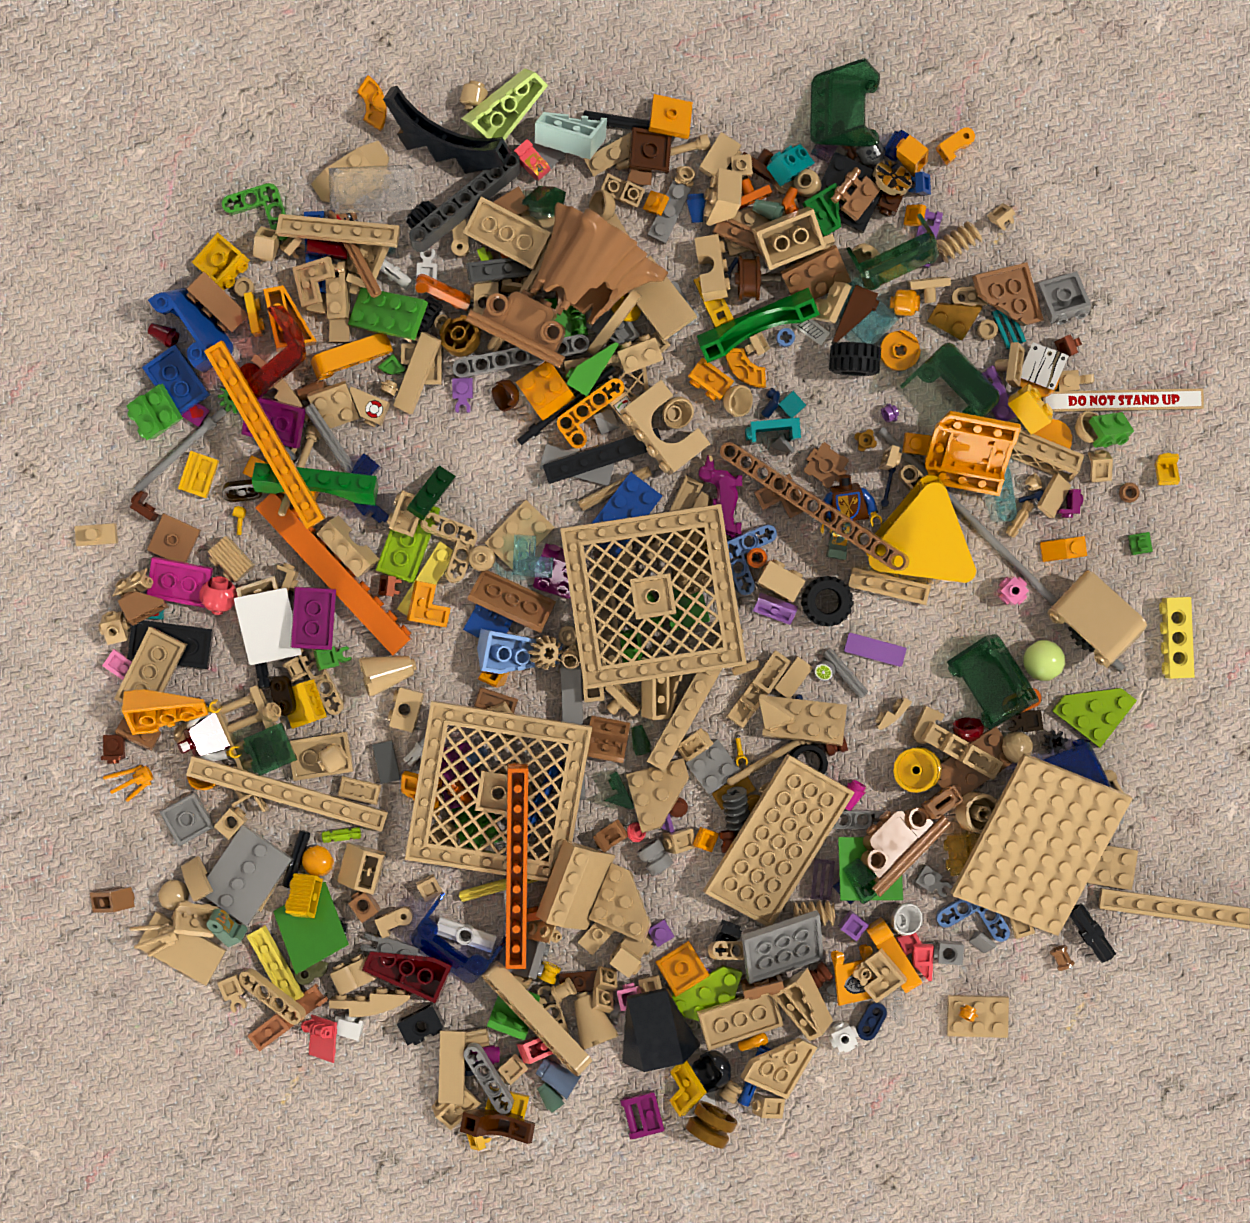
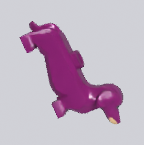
[698,455,742,538]

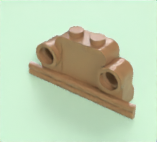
[466,289,565,368]
[861,807,951,897]

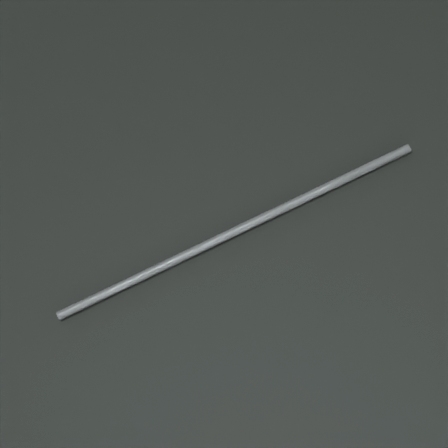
[878,427,1125,672]

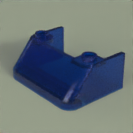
[411,892,506,983]

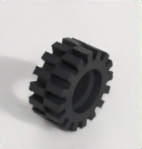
[418,296,443,334]

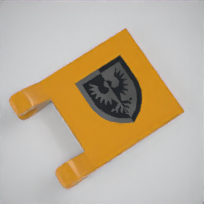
[831,944,873,1006]

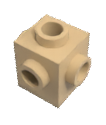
[98,611,130,645]

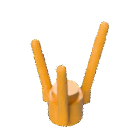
[103,765,154,802]

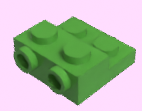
[126,384,183,440]

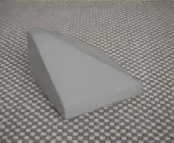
[593,409,620,435]
[770,436,794,455]

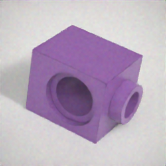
[838,910,869,941]

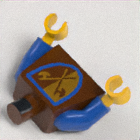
[820,474,883,533]

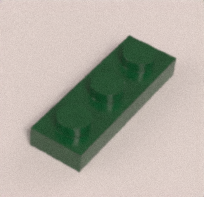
[406,465,456,521]

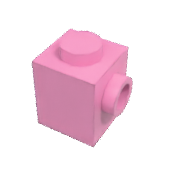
[617,983,641,1011]

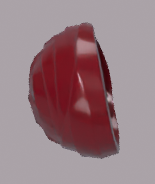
[952,717,985,743]

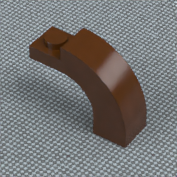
[460,1109,535,1144]

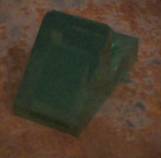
[604,770,634,810]
[843,858,877,904]

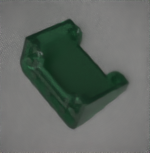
[947,634,1039,730]

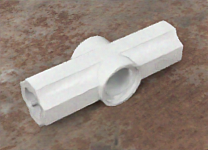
[434,916,497,953]

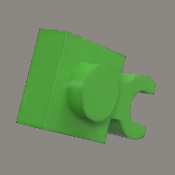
[314,646,352,671]

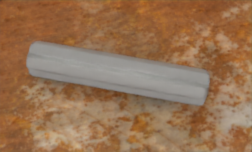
[823,648,868,698]

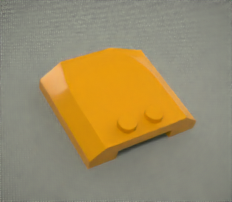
[925,411,1021,496]

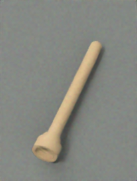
[616,134,711,170]
[278,425,321,516]
[727,740,813,786]

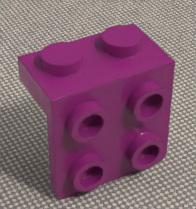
[533,543,571,599]

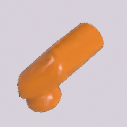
[782,186,799,215]

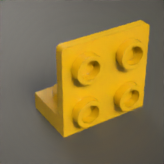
[283,679,327,729]

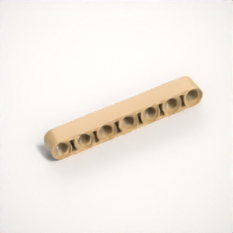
[482,961,592,1076]

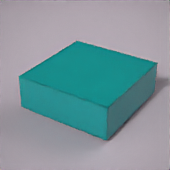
[779,391,807,418]

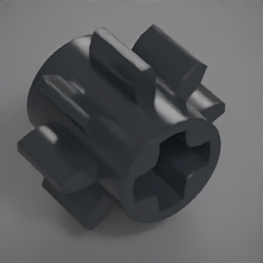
[1041,729,1068,755]

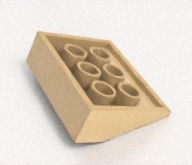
[536,840,616,930]

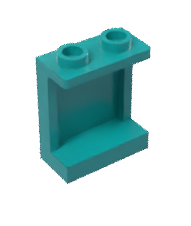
[745,418,801,445]

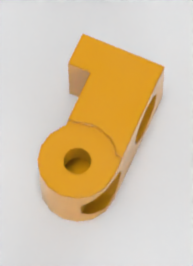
[936,127,975,165]

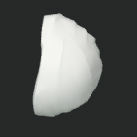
[891,903,923,936]

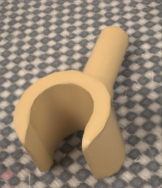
[1102,770,1124,793]

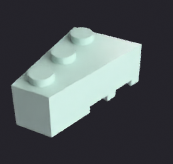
[535,112,607,159]

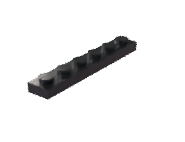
[542,428,661,484]

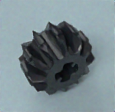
[406,200,437,229]

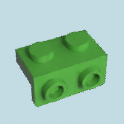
[1089,412,1134,448]

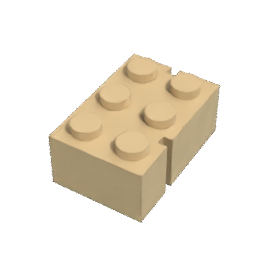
[754,559,805,602]

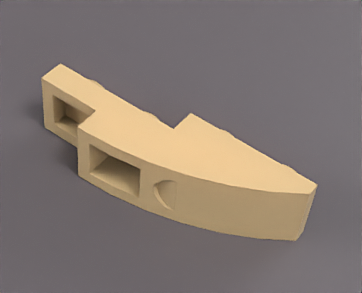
[329,987,412,1017]

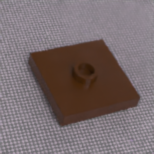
[628,127,672,174]

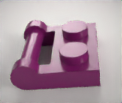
[620,1091,665,1139]

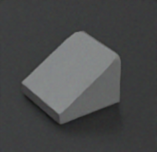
[969,930,997,953]

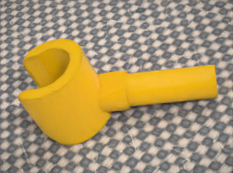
[232,506,247,535]
[735,738,748,767]

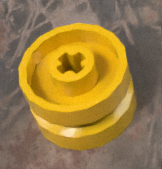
[893,747,942,793]

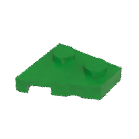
[802,183,841,237]

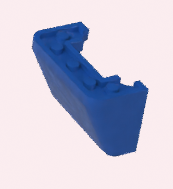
[148,287,233,373]

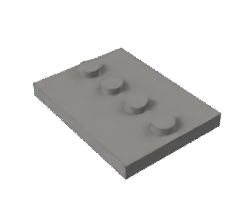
[205,825,293,926]
[742,910,824,984]

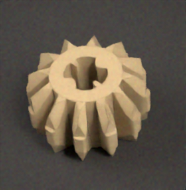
[528,635,563,670]

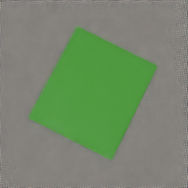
[838,837,903,901]
[273,882,349,974]

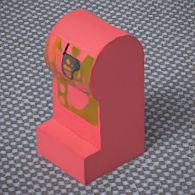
[514,139,551,181]

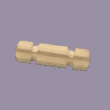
[1005,501,1034,538]

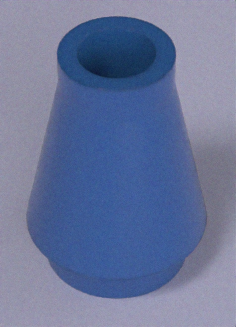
[686,193,706,223]

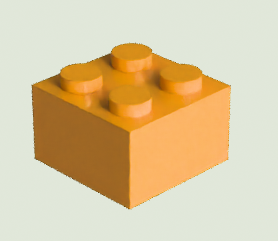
[516,361,576,420]

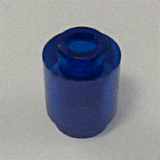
[884,130,909,162]

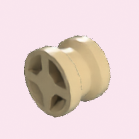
[718,1080,743,1104]

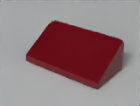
[305,239,348,260]

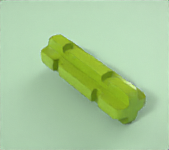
[321,827,361,843]

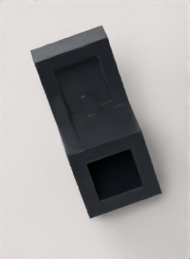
[712,919,742,953]

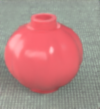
[199,576,238,615]

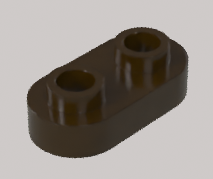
[222,479,262,502]
[270,675,296,716]

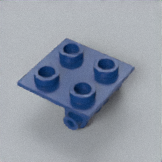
[463,604,513,638]

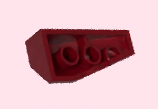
[362,951,452,1003]

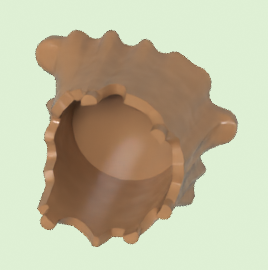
[530,202,668,326]

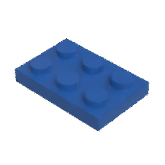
[142,345,211,415]

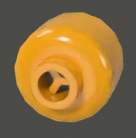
[890,290,920,316]

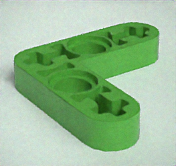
[222,183,288,241]

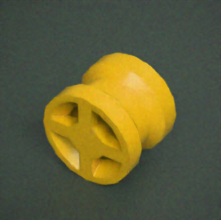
[537,961,561,984]

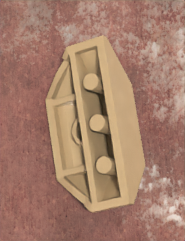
[311,141,390,206]

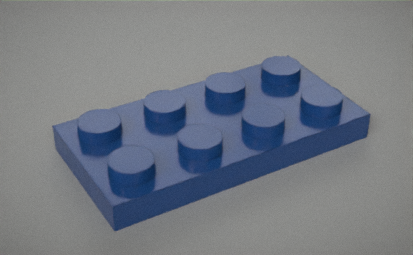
[591,472,662,558]

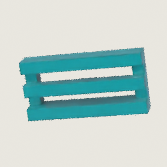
[991,310,1026,350]

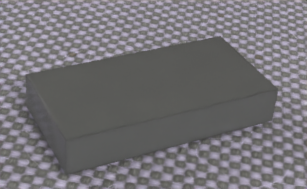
[372,740,401,784]

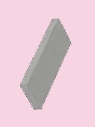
[540,444,614,486]

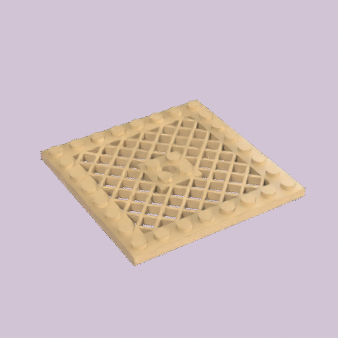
[560,504,747,690]
[405,700,592,882]

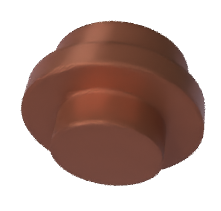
[670,797,688,817]

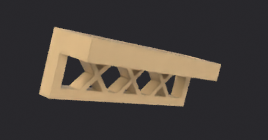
[1010,429,1084,482]

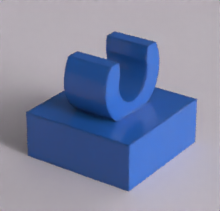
[909,171,931,196]

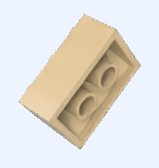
[752,207,826,270]

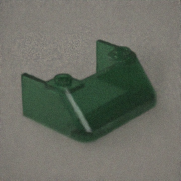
[846,213,939,290]
[900,343,1000,417]

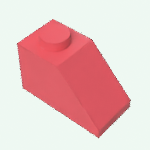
[516,1036,553,1064]

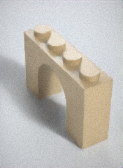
[620,380,710,476]

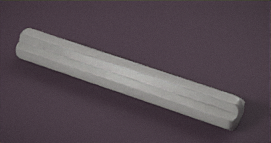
[305,403,356,473]

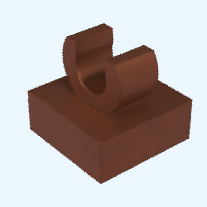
[1054,334,1082,357]
[378,575,402,597]

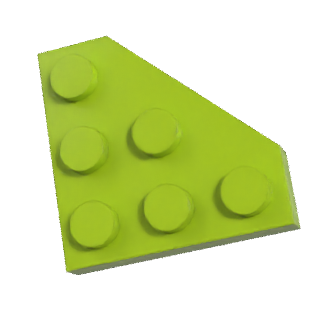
[1051,688,1137,748]
[672,965,743,1021]

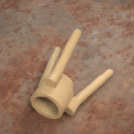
[129,922,179,957]

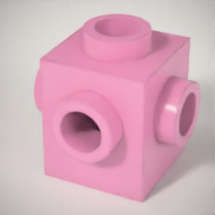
[997,576,1029,605]

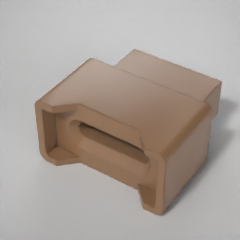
[921,786,963,819]

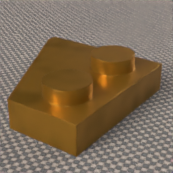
[927,302,983,341]

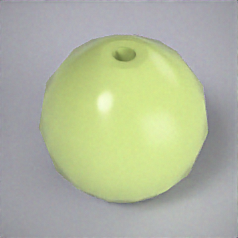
[1023,640,1065,681]

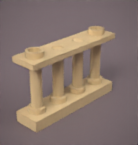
[213,685,290,771]

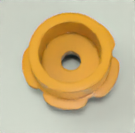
[959,1005,978,1022]

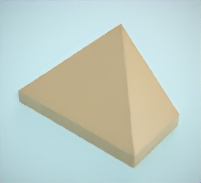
[759,694,795,729]

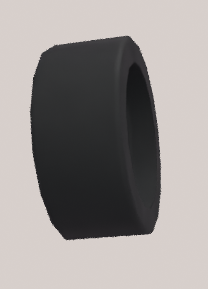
[791,744,828,774]

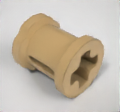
[282,657,307,683]
[550,978,577,1003]

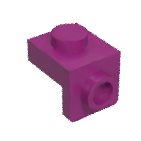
[1056,489,1083,518]

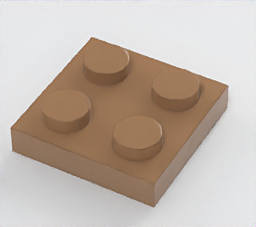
[740,974,784,1000]

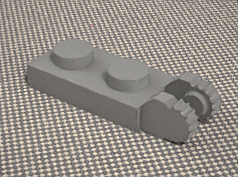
[360,932,419,956]

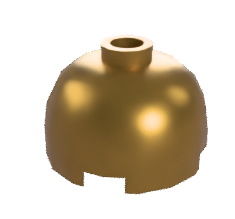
[439,315,481,357]

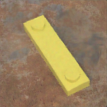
[397,542,457,615]
[247,925,304,1001]

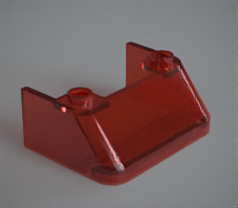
[236,305,306,400]

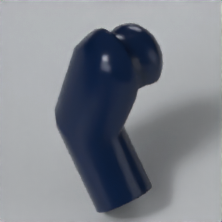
[761,388,780,419]

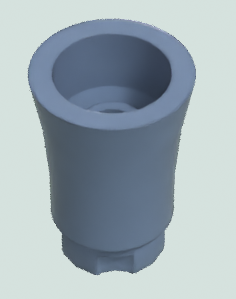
[535,1057,582,1100]

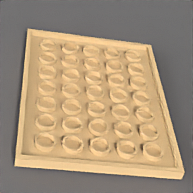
[951,753,1133,936]

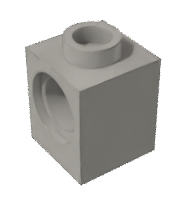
[933,940,964,965]

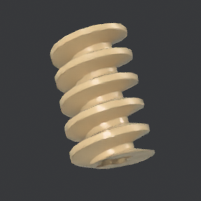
[936,221,982,263]
[793,900,835,926]

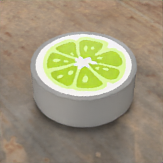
[814,660,835,682]

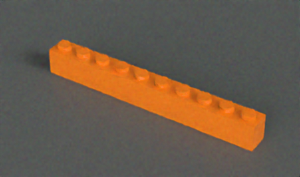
[255,492,412,656]
[505,764,528,969]

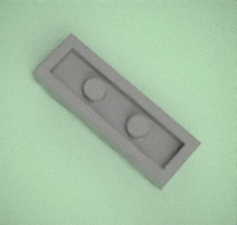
[648,180,691,244]

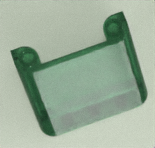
[810,58,880,147]

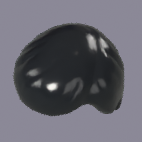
[692,1050,731,1093]

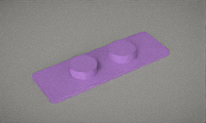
[844,633,907,667]

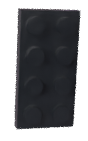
[127,620,214,669]

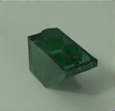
[522,186,566,218]

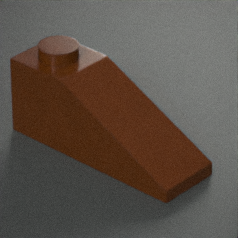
[831,285,880,344]

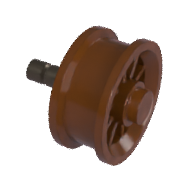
[734,256,781,301]

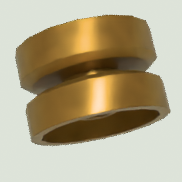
[686,1101,737,1149]

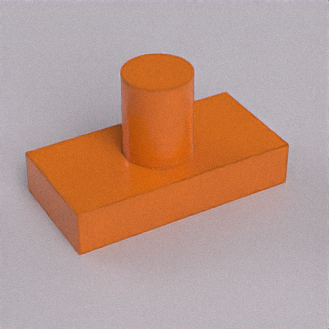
[739,178,772,210]

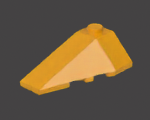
[122,689,208,735]

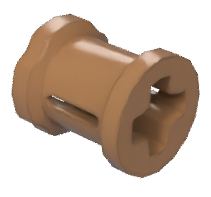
[1050,945,1075,971]

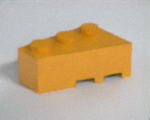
[263,285,317,352]

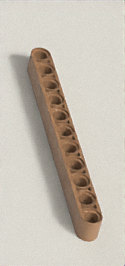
[720,442,909,571]

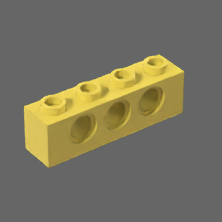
[1159,597,1195,679]

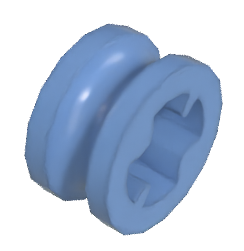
[776,328,795,347]

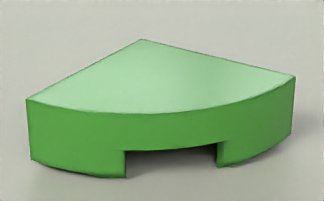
[378,354,406,375]

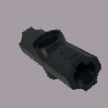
[1069,903,1116,963]

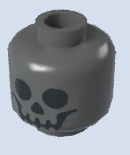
[856,135,886,167]

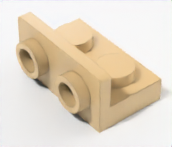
[432,1086,481,1130]

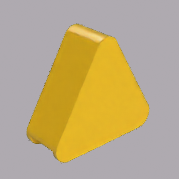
[866,474,976,583]

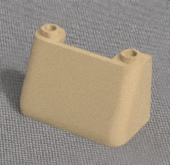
[1047,570,1147,668]

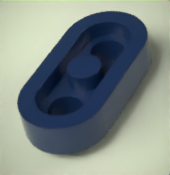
[856,1001,887,1041]

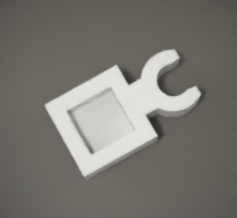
[416,249,438,280]

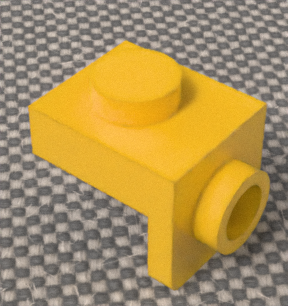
[1154,453,1180,485]

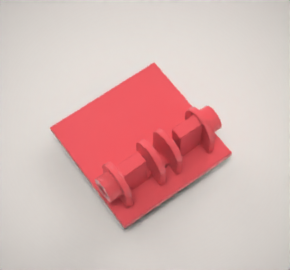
[301,1014,337,1063]

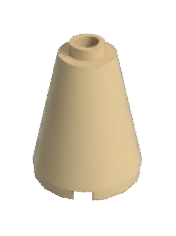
[359,656,417,697]
[574,992,618,1050]

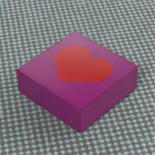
[182,403,210,427]

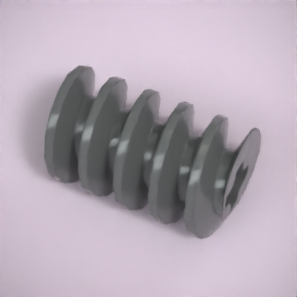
[722,786,750,831]

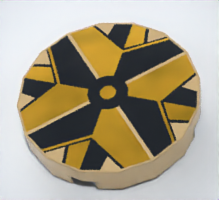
[873,160,912,196]

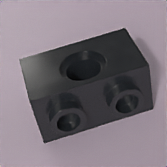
[397,1003,445,1046]

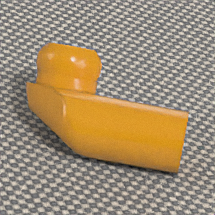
[738,1033,768,1051]

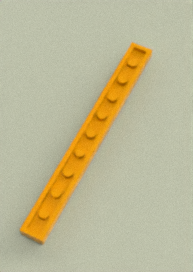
[204,341,325,529]

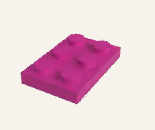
[147,557,213,608]

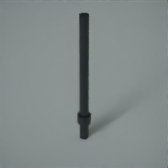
[517,365,616,445]

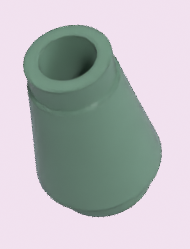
[752,199,784,221]
[537,1082,565,1113]

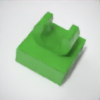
[1128,532,1153,555]

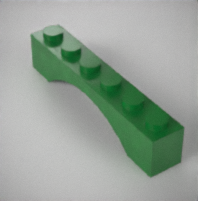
[697,287,820,363]
[252,462,379,505]

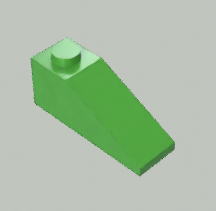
[565,342,619,396]

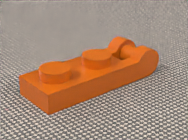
[415,274,470,311]

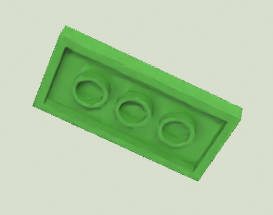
[348,287,428,340]

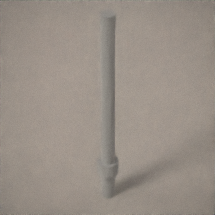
[134,407,228,493]

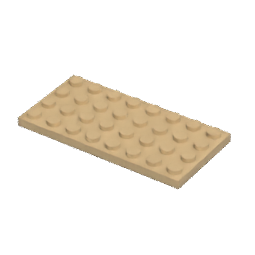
[703,753,855,926]

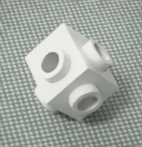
[828,1021,859,1052]

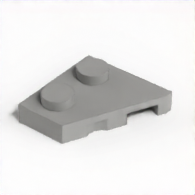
[586,308,641,345]

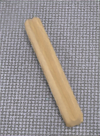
[578,466,652,511]

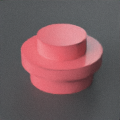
[627,822,646,843]

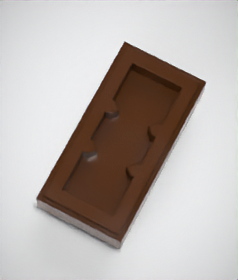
[559,969,597,992]

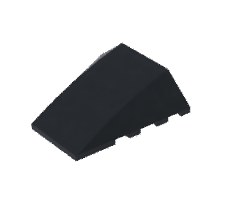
[622,988,700,1072]

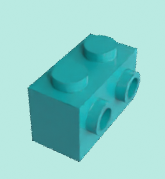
[766,144,815,187]

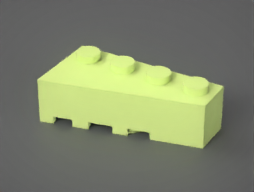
[461,68,548,141]

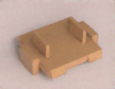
[804,442,849,488]

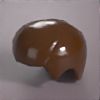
[492,379,519,412]

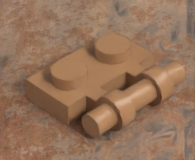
[831,167,881,221]

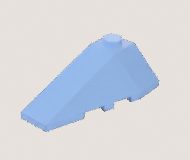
[477,629,563,674]

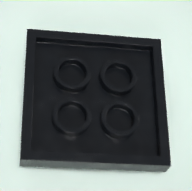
[819,151,883,233]

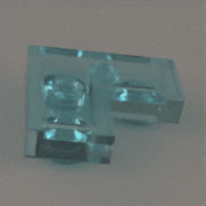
[513,534,553,578]

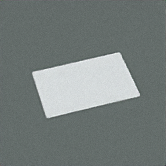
[234,588,302,665]

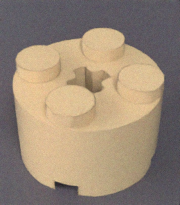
[956,792,998,834]

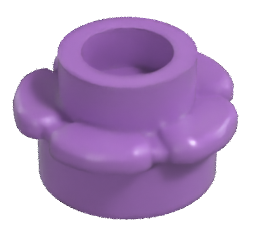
[881,403,899,423]

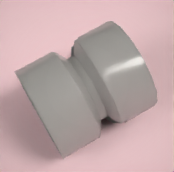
[637,839,674,876]

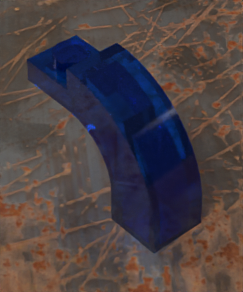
[351,453,389,524]

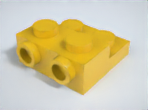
[191,232,250,290]

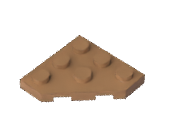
[972,262,1044,326]

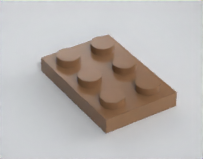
[780,245,851,300]

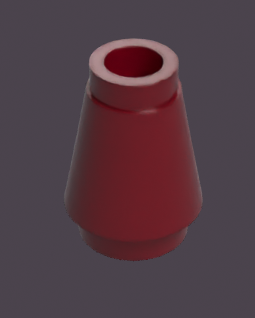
[148,323,180,347]

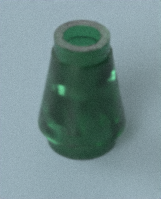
[631,725,652,756]

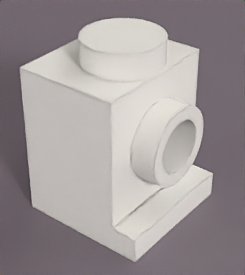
[334,1014,366,1041]

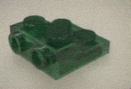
[242,722,298,776]

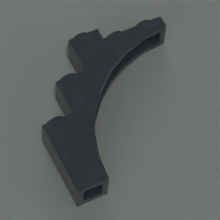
[383,86,512,174]

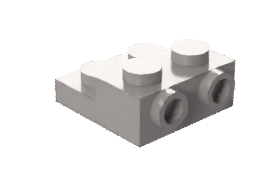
[1038,271,1091,325]

